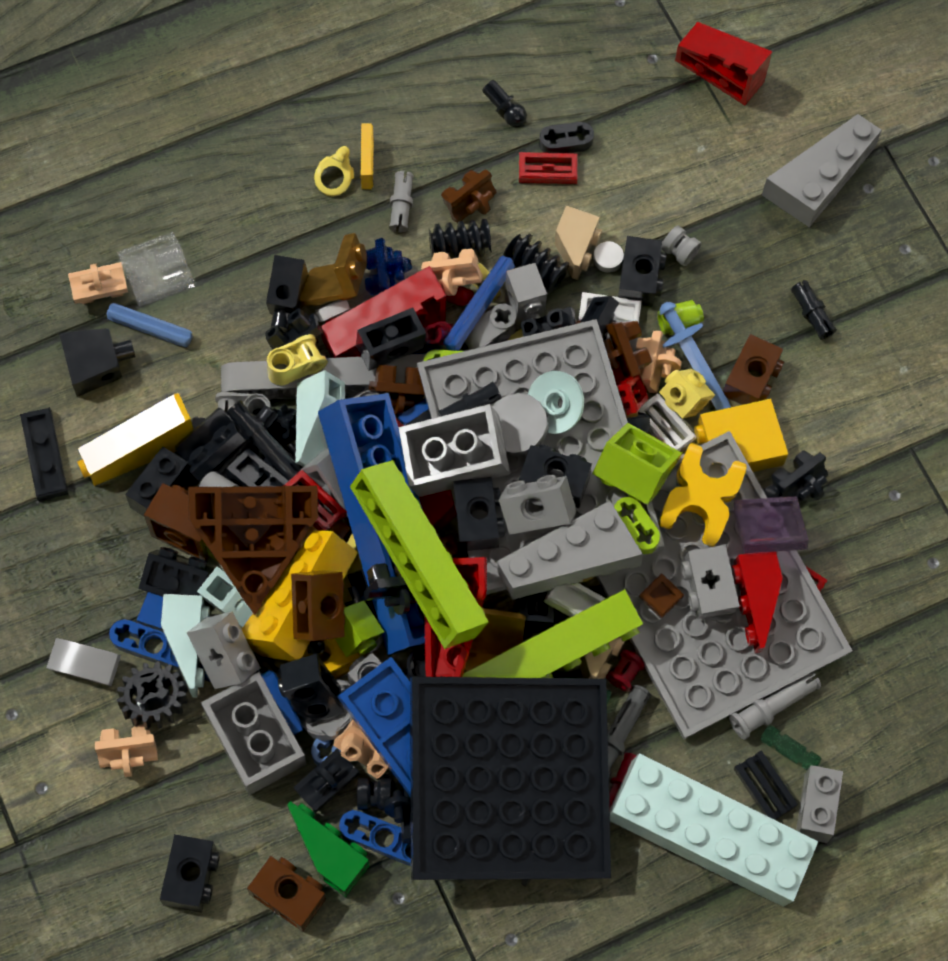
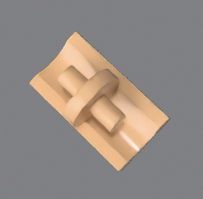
[421,249,483,296]
[68,262,128,304]
[635,331,682,393]
[333,719,389,779]
[95,724,158,778]

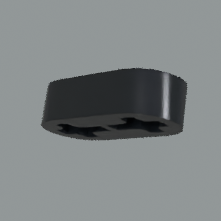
[539,122,594,153]

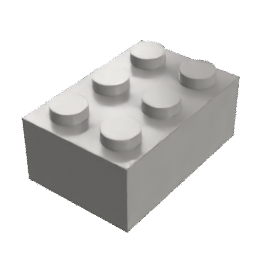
[399,404,510,497]
[201,672,307,795]

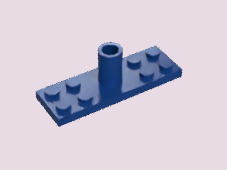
[337,657,411,797]

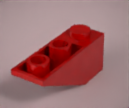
[731,548,783,654]

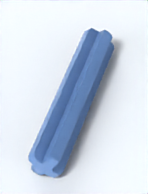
[107,303,193,347]

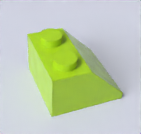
[592,423,682,505]

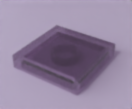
[733,496,809,553]

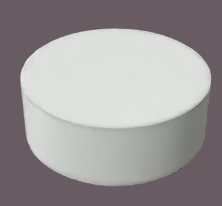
[593,241,624,273]

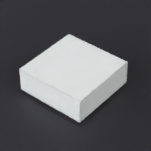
[314,300,351,322]

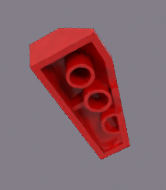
[424,557,487,677]

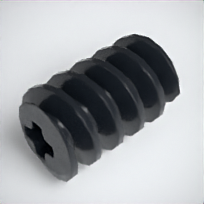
[429,219,492,258]
[503,233,570,294]

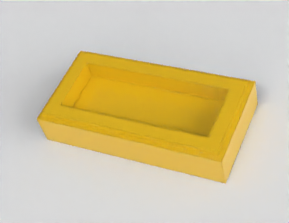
[361,123,374,189]

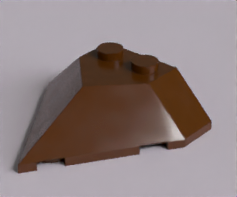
[188,486,318,615]

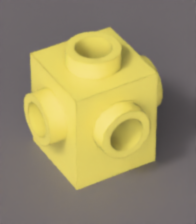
[659,369,715,419]

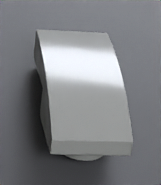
[46,638,121,686]

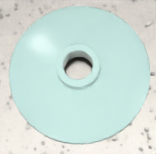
[528,371,584,434]

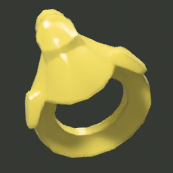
[314,146,354,197]

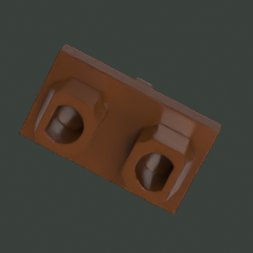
[441,169,497,224]
[603,321,652,377]
[369,365,425,416]

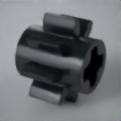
[268,404,297,445]

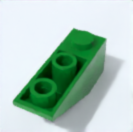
[287,801,370,898]

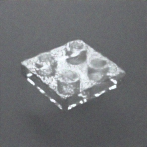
[117,232,195,307]

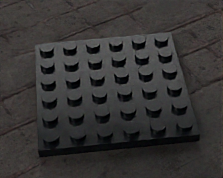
[410,677,611,880]

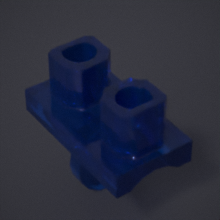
[365,238,412,295]

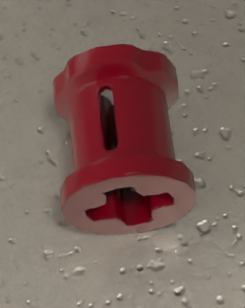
[606,650,645,692]

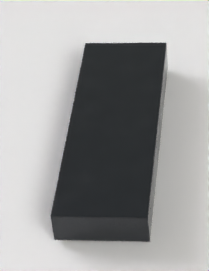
[20,407,69,501]

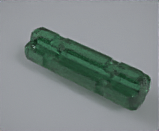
[761,725,822,770]

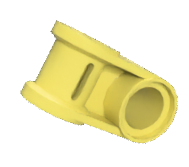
[267,334,328,386]

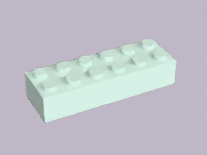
[609,753,818,907]

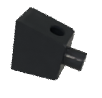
[266,255,309,332]
[59,328,136,397]

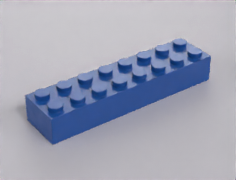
[318,393,425,655]

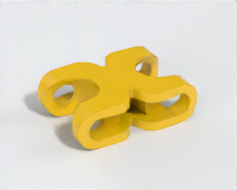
[658,443,747,547]

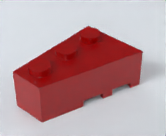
[675,22,773,105]

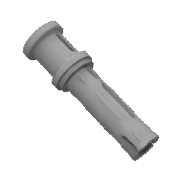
[729,672,821,740]

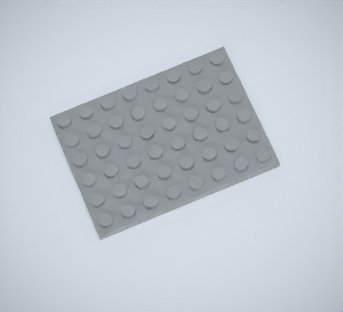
[417,319,665,594]
[596,431,852,739]

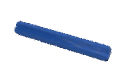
[443,256,515,351]

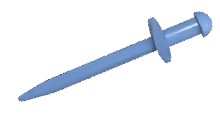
[660,302,731,411]

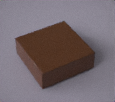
[639,573,684,619]

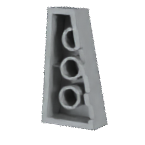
[762,114,882,227]
[497,501,643,600]

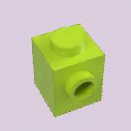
[334,601,384,657]

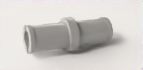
[389,171,414,233]

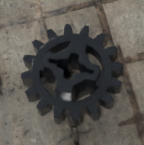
[117,661,188,730]

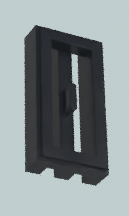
[734,750,798,820]

